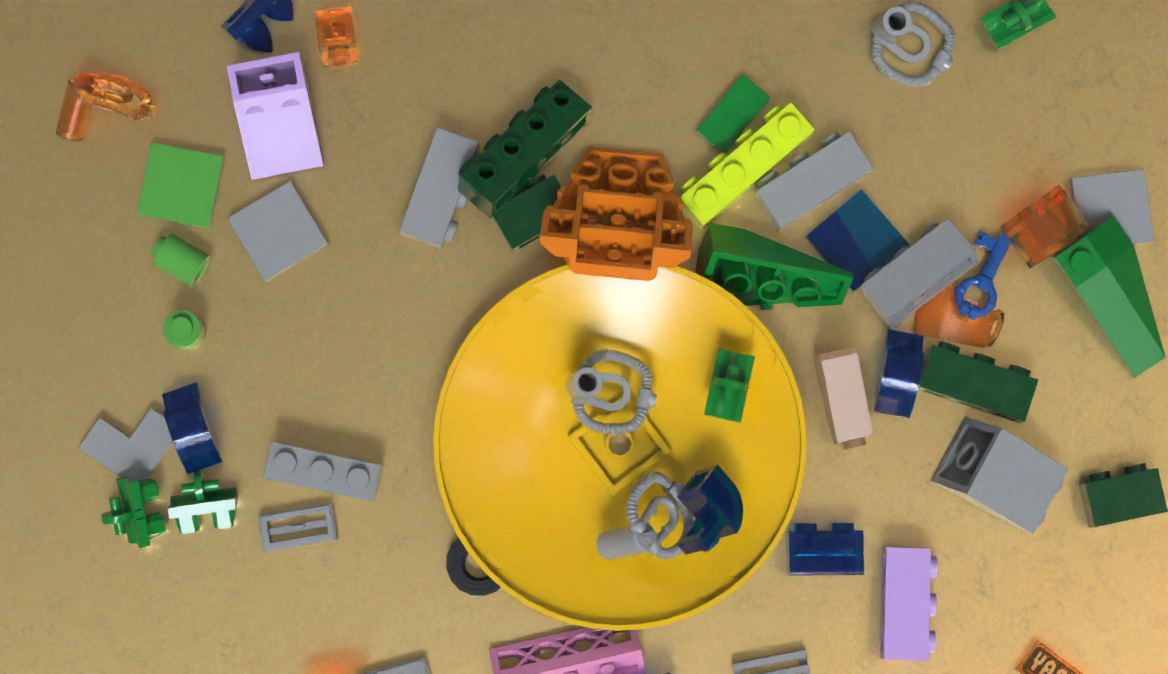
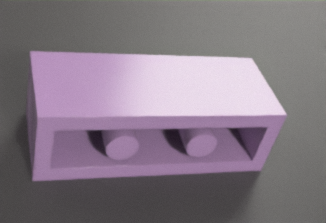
[880,547,937,661]

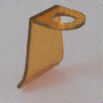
[914,286,1004,348]

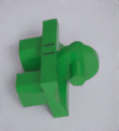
[980,0,1056,51]
[704,348,755,423]
[168,471,238,534]
[101,476,166,548]

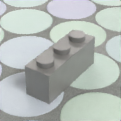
[399,127,482,249]
[754,132,873,231]
[861,218,978,330]
[263,442,384,502]

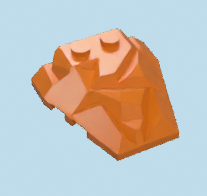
[540,146,693,281]

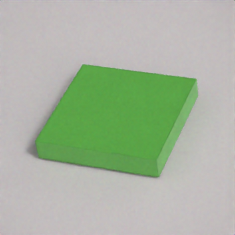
[136,142,225,229]

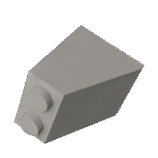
[931,417,1068,534]

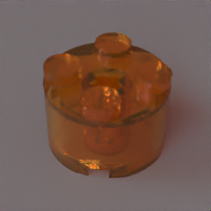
[1000,184,1090,268]

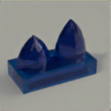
[220,0,294,52]

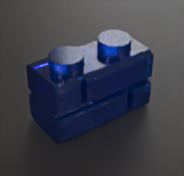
[786,523,864,576]

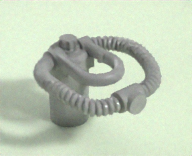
[871,1,956,87]
[565,349,657,434]
[596,471,695,560]

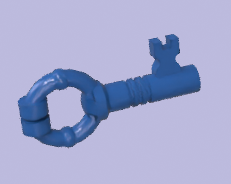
[955,231,1013,321]

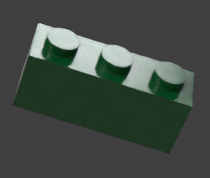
[915,341,1038,424]

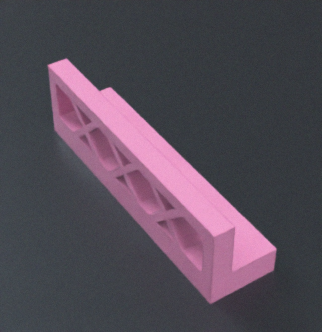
[489,627,646,674]

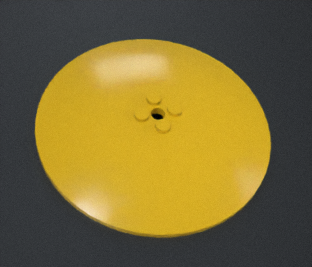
[433,265,807,631]

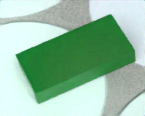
[696,75,771,153]

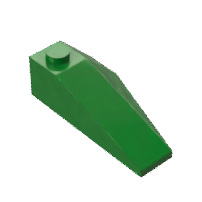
[1051,215,1165,378]
[695,223,854,310]

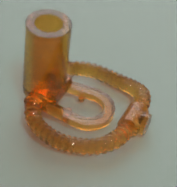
[56,72,156,142]

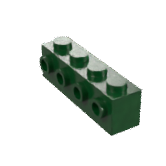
[458,79,592,219]

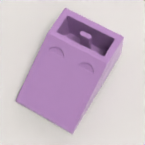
[227,52,324,180]

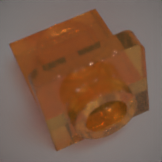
[315,7,359,68]

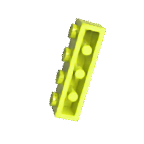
[679,102,815,231]

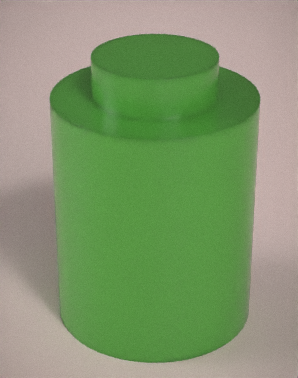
[151,233,211,287]
[163,310,206,350]

